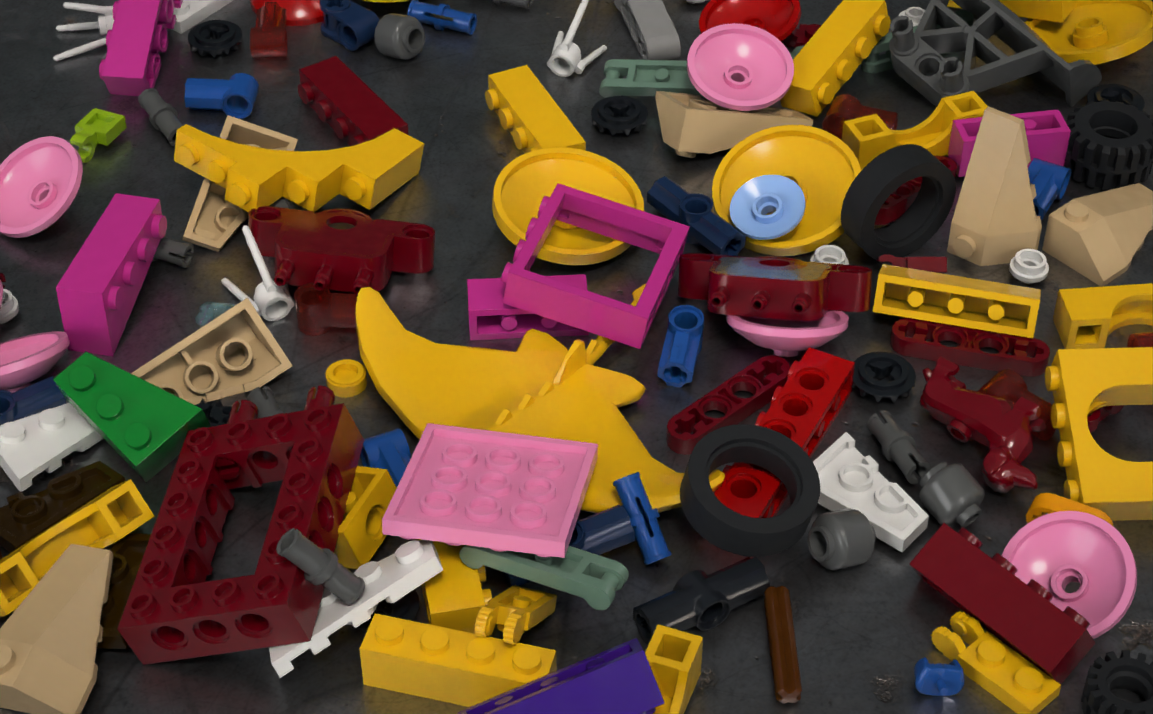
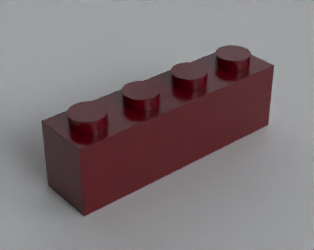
[298,56,409,146]
[909,523,1095,684]

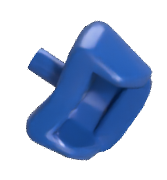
[914,657,965,696]

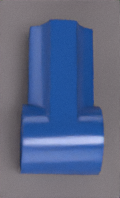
[184,73,259,119]
[1028,158,1071,220]
[657,305,704,388]
[360,428,411,487]

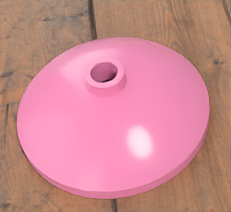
[687,23,794,111]
[0,136,83,238]
[727,310,849,357]
[0,331,70,393]
[1001,511,1137,639]

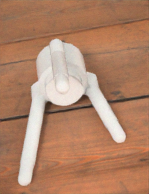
[547,0,607,77]
[53,2,114,62]
[221,225,295,321]

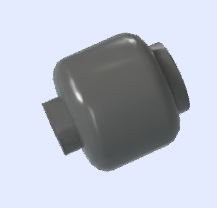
[374,13,425,60]
[919,462,985,528]
[807,508,876,570]

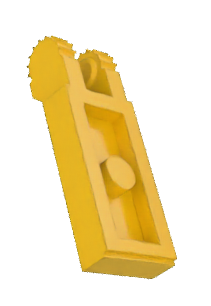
[474,585,557,644]
[930,611,1061,714]

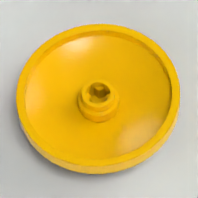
[1024,0,1153,65]
[712,125,861,256]
[492,147,644,266]

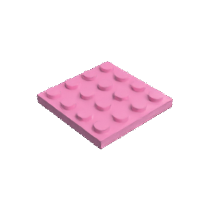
[382,423,598,558]

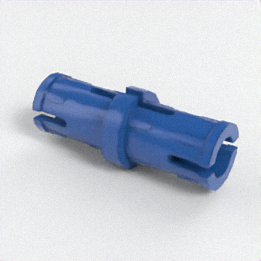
[407,0,477,35]
[612,472,672,565]

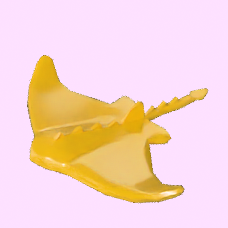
[355,284,725,513]

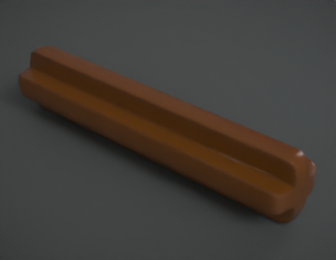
[764,586,802,704]

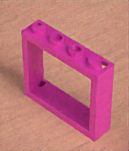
[500,183,690,349]

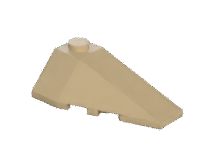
[655,91,814,158]
[947,106,1042,266]
[182,115,298,252]
[1042,183,1153,287]
[131,298,293,405]
[0,544,113,714]

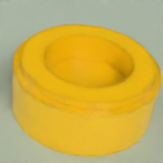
[325,359,367,398]

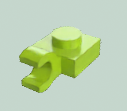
[70,108,127,163]

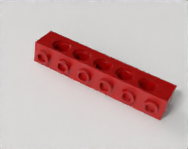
[714,347,855,518]

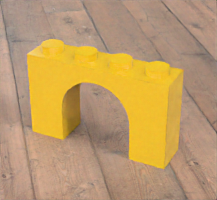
[1045,347,1153,521]

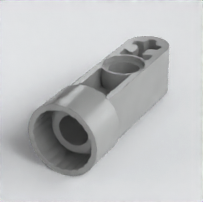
[613,0,681,60]

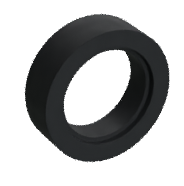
[841,144,956,260]
[680,424,820,557]

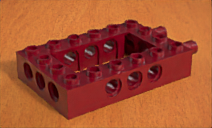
[117,385,364,665]

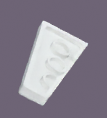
[269,539,443,678]

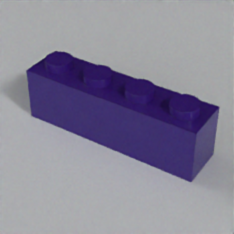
[457,638,665,714]

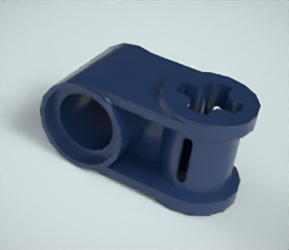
[320,0,380,51]

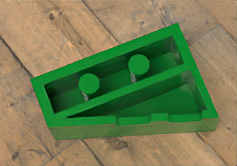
[53,352,211,483]

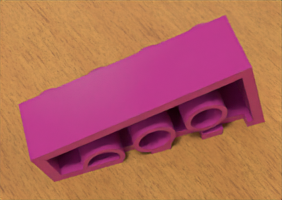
[99,0,183,96]
[56,193,167,357]

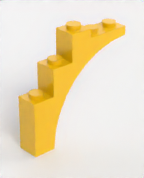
[174,124,425,212]

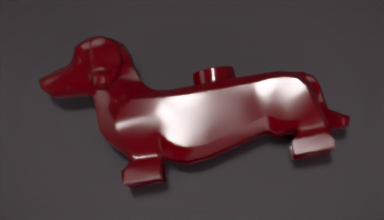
[919,356,1046,494]

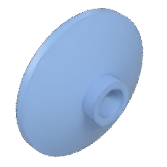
[729,175,806,240]

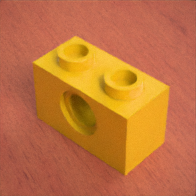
[334,466,397,569]

